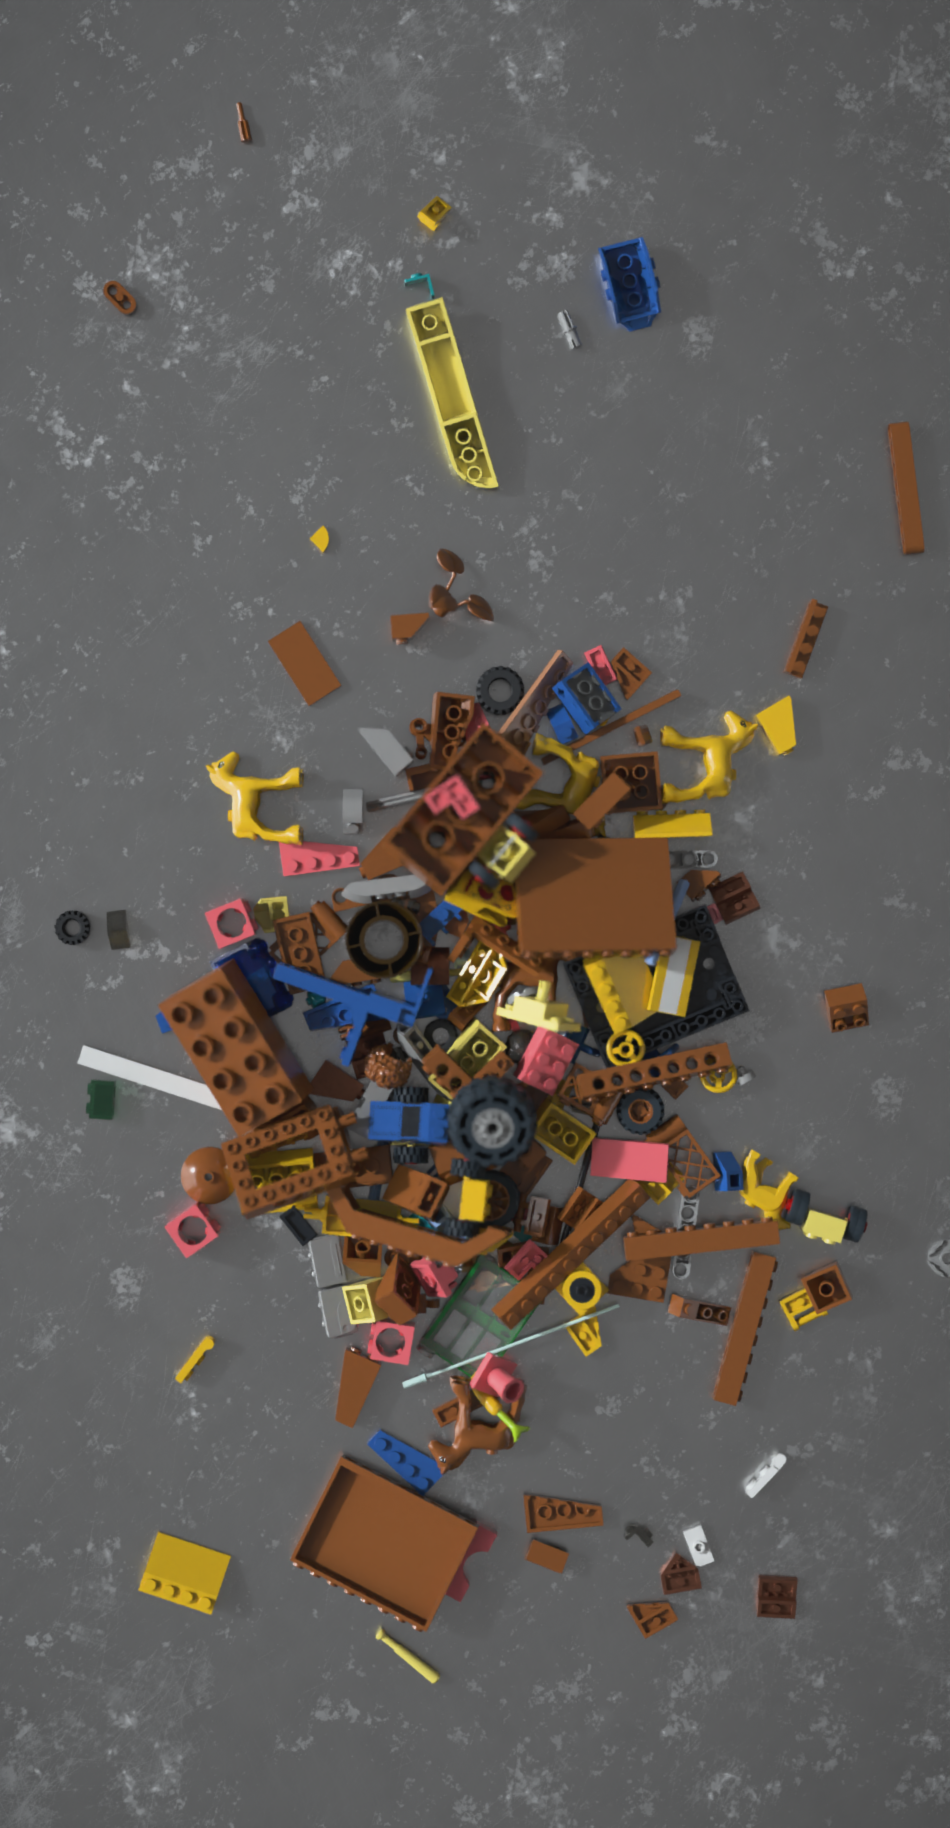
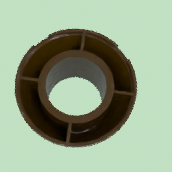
[345,901,423,979]

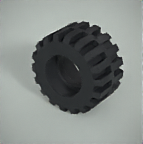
[476,666,524,715]

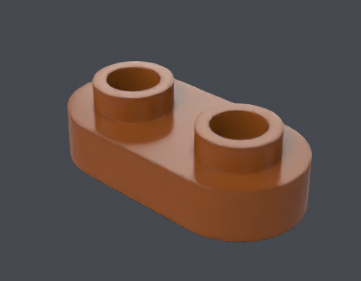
[103,281,137,315]

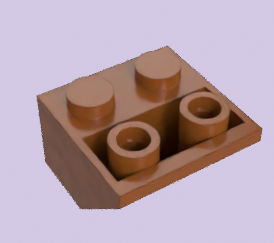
[824,983,869,1033]

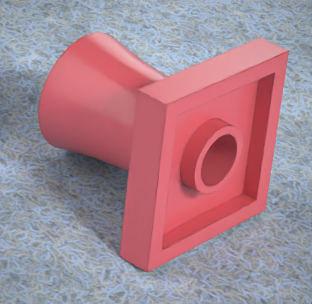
[469,1352,524,1403]

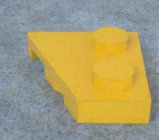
[565,1305,602,1357]

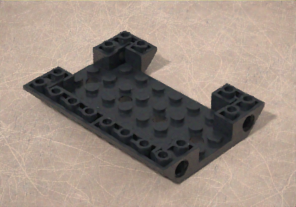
[563,904,750,1068]

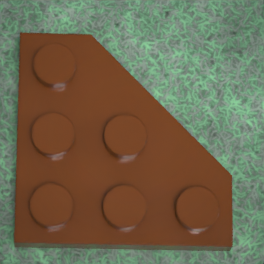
[607,1256,672,1303]

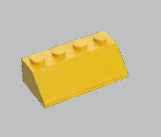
[632,809,712,838]

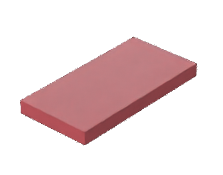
[590,1137,669,1183]

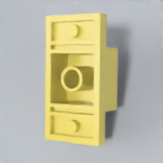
[496,980,581,1032]

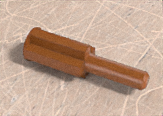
[236,102,252,143]

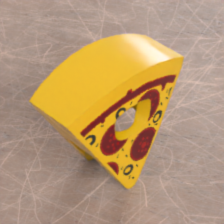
[444,858,517,927]

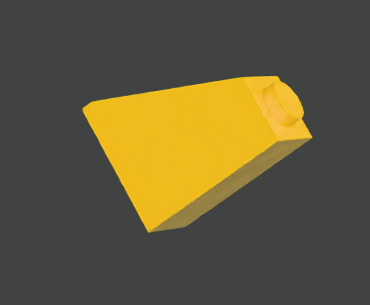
[755,695,796,756]

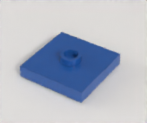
[403,981,446,1019]

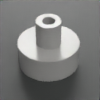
[737,1066,756,1085]

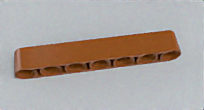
[888,421,925,555]

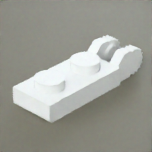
[746,1453,787,1498]

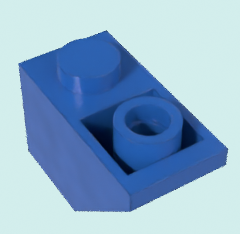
[713,1152,744,1191]

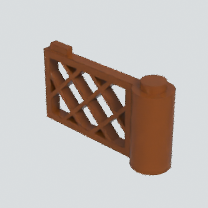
[269,900,348,963]
[645,1114,721,1199]

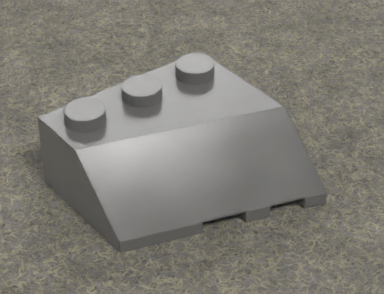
[358,727,414,777]

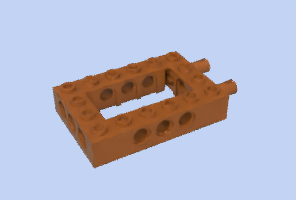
[221,1104,369,1220]

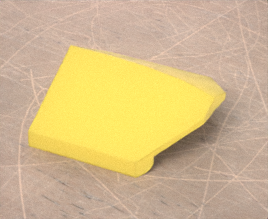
[253,896,290,933]

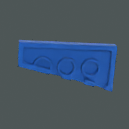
[303,983,386,1031]
[367,1429,444,1496]

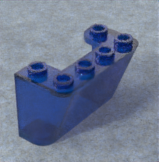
[209,937,294,1018]

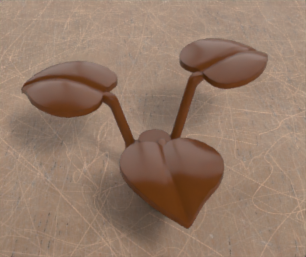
[430,548,494,621]

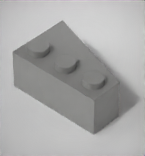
[346,1080,394,1139]

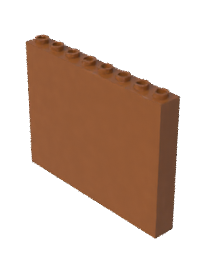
[515,838,677,960]
[290,1455,480,1632]

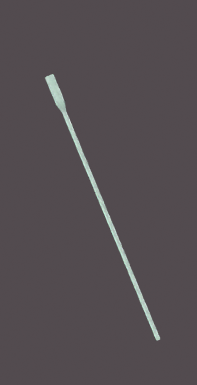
[402,1304,620,1389]

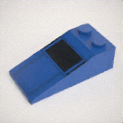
[368,1101,449,1146]

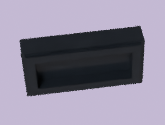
[279,1205,318,1246]

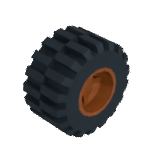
[616,1088,665,1135]

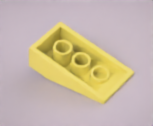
[428,1017,507,1100]

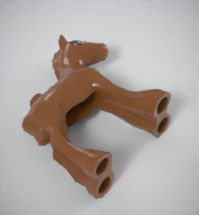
[492,956,578,1032]
[428,1375,527,1475]

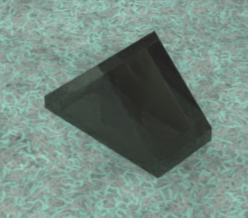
[107,910,131,950]

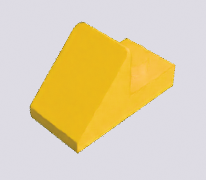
[417,196,452,231]

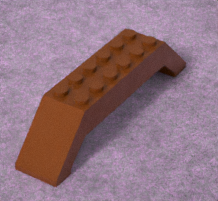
[326,1184,513,1268]

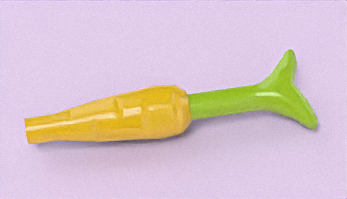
[468,1378,530,1443]

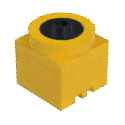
[555,1261,609,1316]

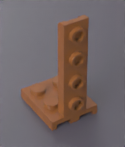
[448,916,547,977]

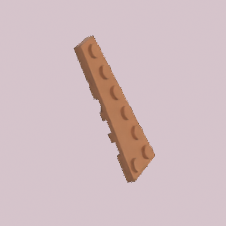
[498,650,573,756]

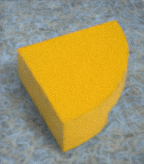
[310,525,329,553]

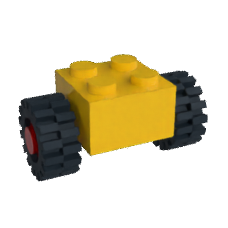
[444,1158,493,1238]

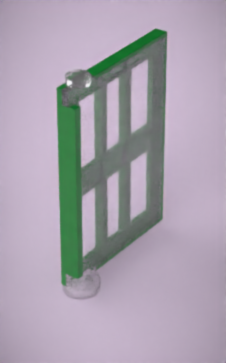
[416,1253,541,1377]

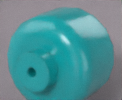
[305,991,326,1008]

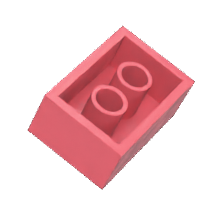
[513,1026,579,1096]

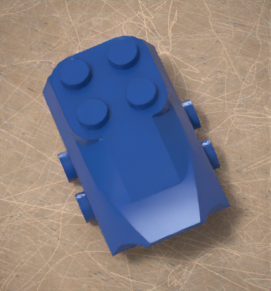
[598,237,661,332]

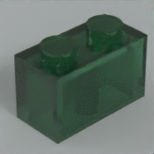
[86,1079,116,1120]

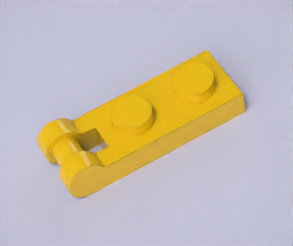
[175,1336,215,1383]

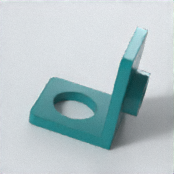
[404,273,435,299]

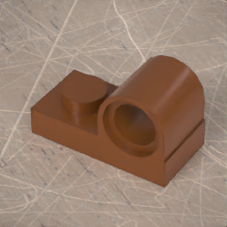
[332,888,368,912]
[447,1002,488,1032]

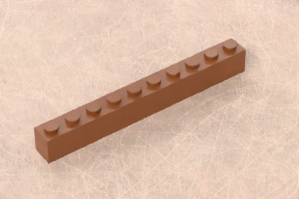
[491,1179,650,1330]

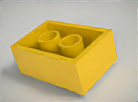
[534,1098,597,1165]

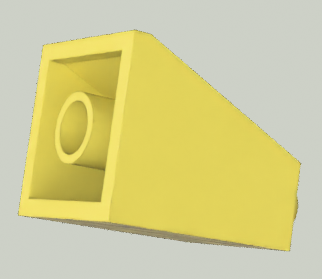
[342,1275,389,1324]

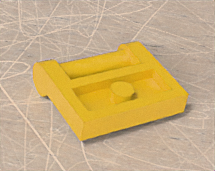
[779,1288,828,1332]

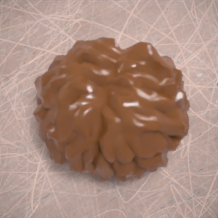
[364,1042,412,1090]

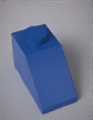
[546,703,578,745]

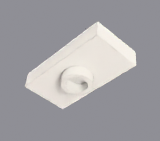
[683,1524,714,1568]

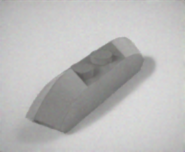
[341,875,432,904]
[397,1023,451,1100]

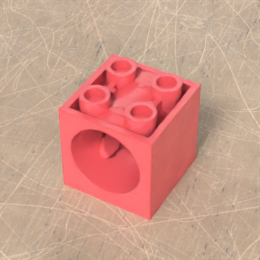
[205,899,259,949]
[165,1202,221,1258]
[367,1318,415,1365]

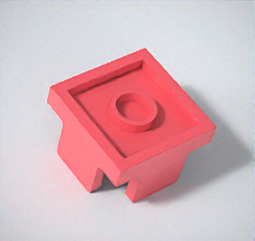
[409,1257,458,1298]

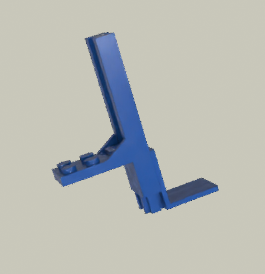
[273,961,434,1067]

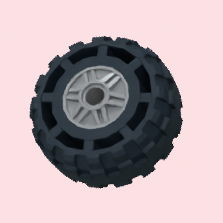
[448,1076,537,1167]

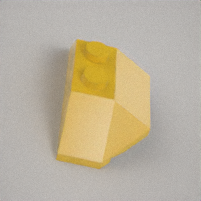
[446,941,508,1007]

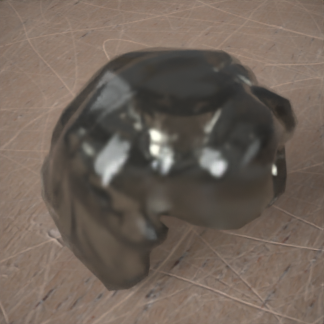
[505,1029,534,1066]

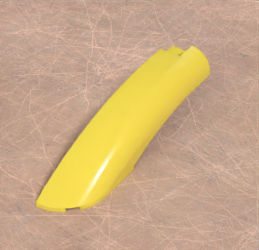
[405,297,499,488]

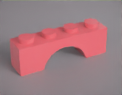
[446,1521,497,1602]

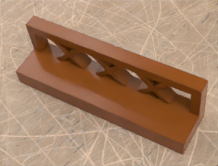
[783,599,828,679]

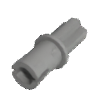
[558,310,582,349]

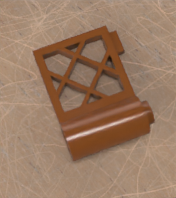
[557,1063,624,1126]

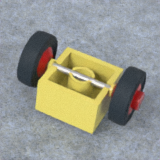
[467,813,538,889]

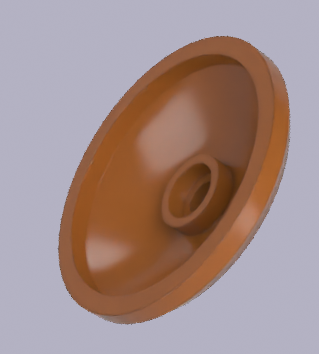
[181,1147,235,1204]

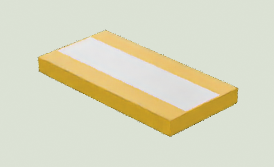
[647,937,700,1017]

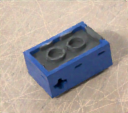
[552,662,622,735]

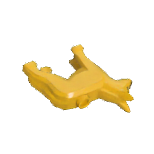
[739,1149,799,1231]

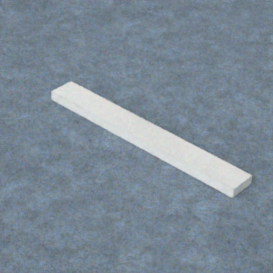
[78,1045,222,1110]

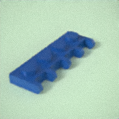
[419,900,463,947]

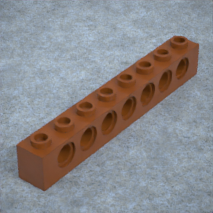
[576,1042,732,1102]
[421,1044,547,1169]

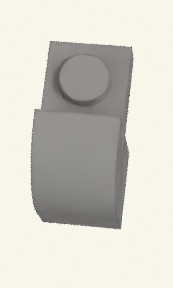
[343,789,363,834]

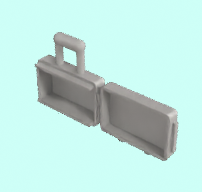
[308,1234,358,1339]

